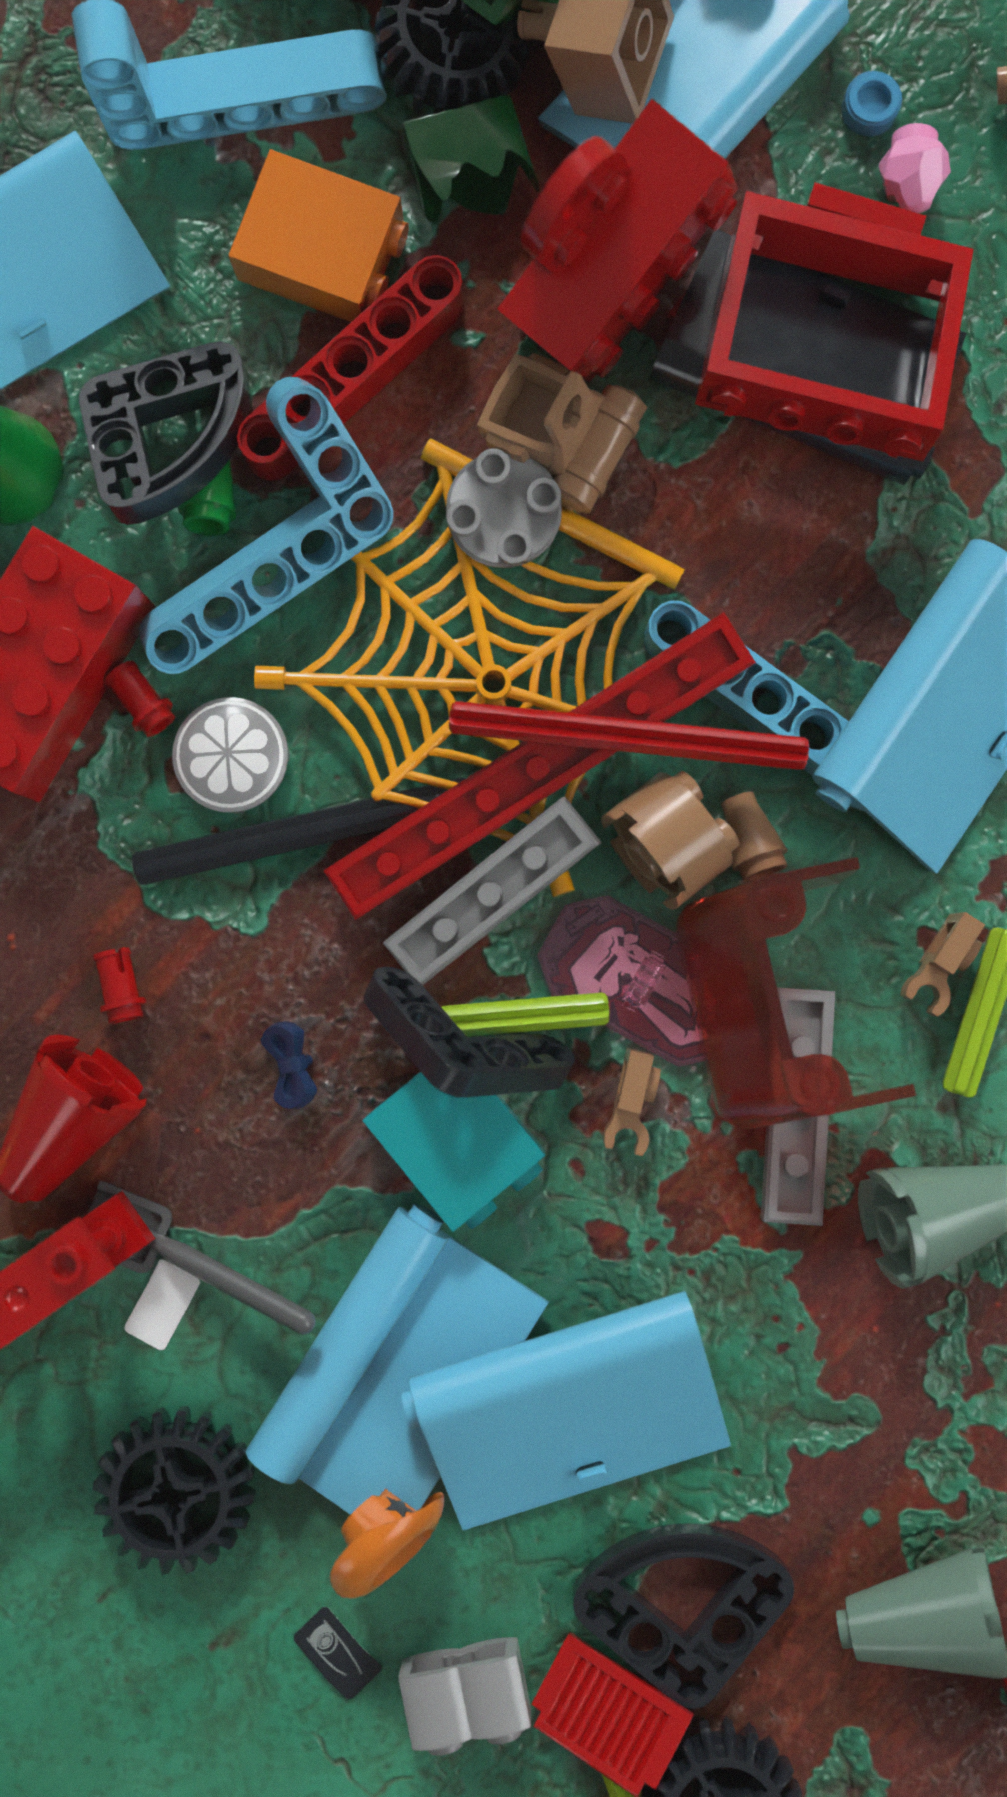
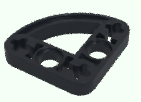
[79,341,250,525]
[572,1523,794,1709]

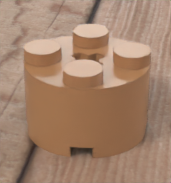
[601,770,740,910]

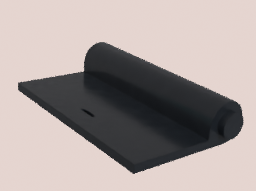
[650,230,967,486]

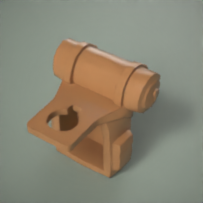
[477,353,647,514]

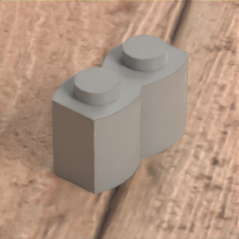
[398,1637,531,1756]

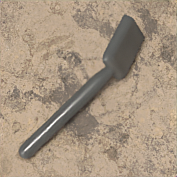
[88,1180,316,1334]

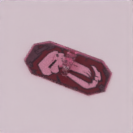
[537,895,749,1067]

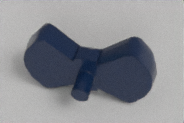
[261,1021,317,1109]

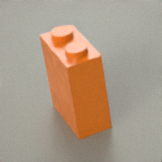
[228,149,409,322]

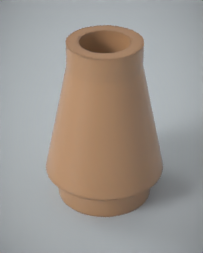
[721,792,788,882]

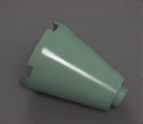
[858,1165,1007,1289]
[836,1547,1007,1679]

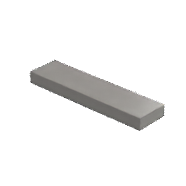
[383,797,602,986]
[761,988,835,1226]

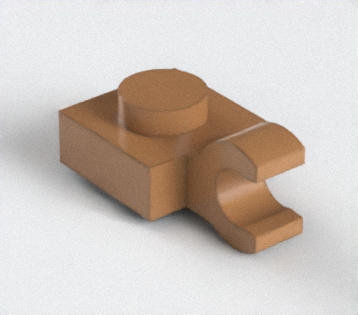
[900,912,985,1016]
[603,1048,661,1156]

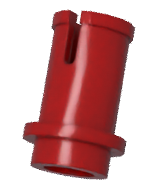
[104,660,175,737]
[93,947,147,1024]

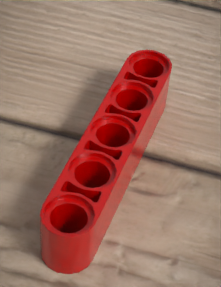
[237,255,464,481]

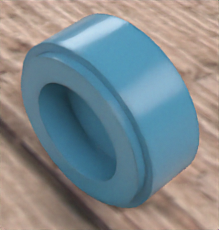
[841,71,902,136]

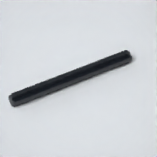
[132,777,466,885]

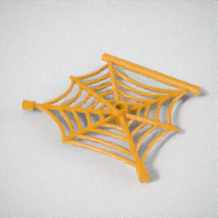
[254,438,685,897]

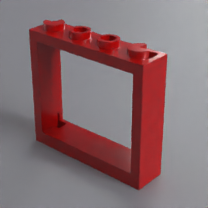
[695,191,974,462]

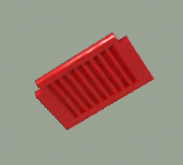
[531,1632,694,1797]

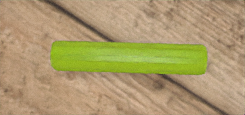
[942,928,1007,1098]
[442,992,610,1037]

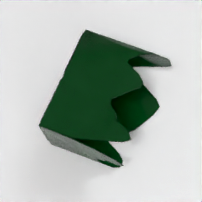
[403,95,539,222]

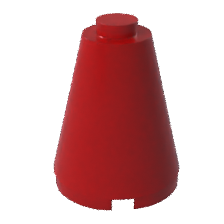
[0,1034,147,1203]

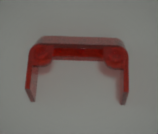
[676,857,916,1130]

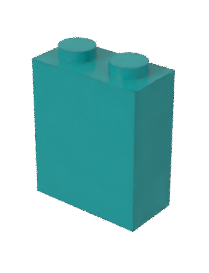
[362,1072,545,1232]

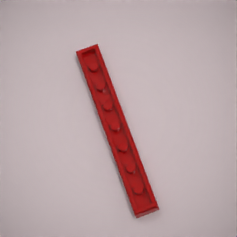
[324,612,756,920]

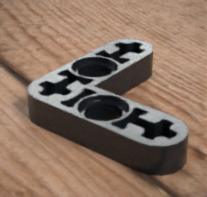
[363,967,575,1098]

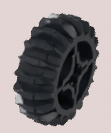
[374,0,529,114]
[93,1405,256,1576]
[641,1716,802,1797]

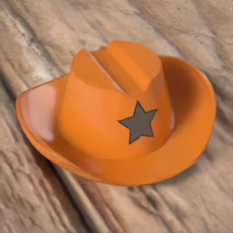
[330,1488,444,1599]

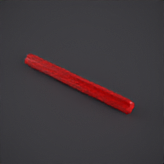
[449,701,809,770]

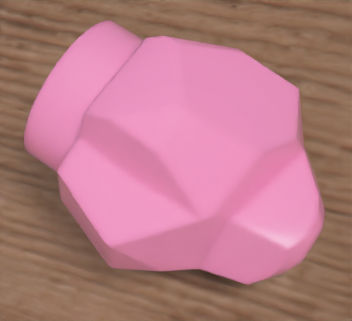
[879,123,951,214]

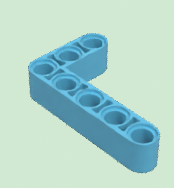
[72,0,387,150]
[139,377,393,674]
[644,600,849,775]

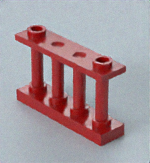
[0,1190,156,1349]

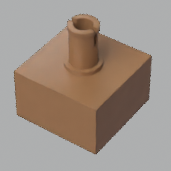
[517,0,674,124]

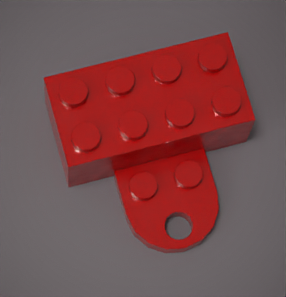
[497,99,738,383]
[0,525,156,803]

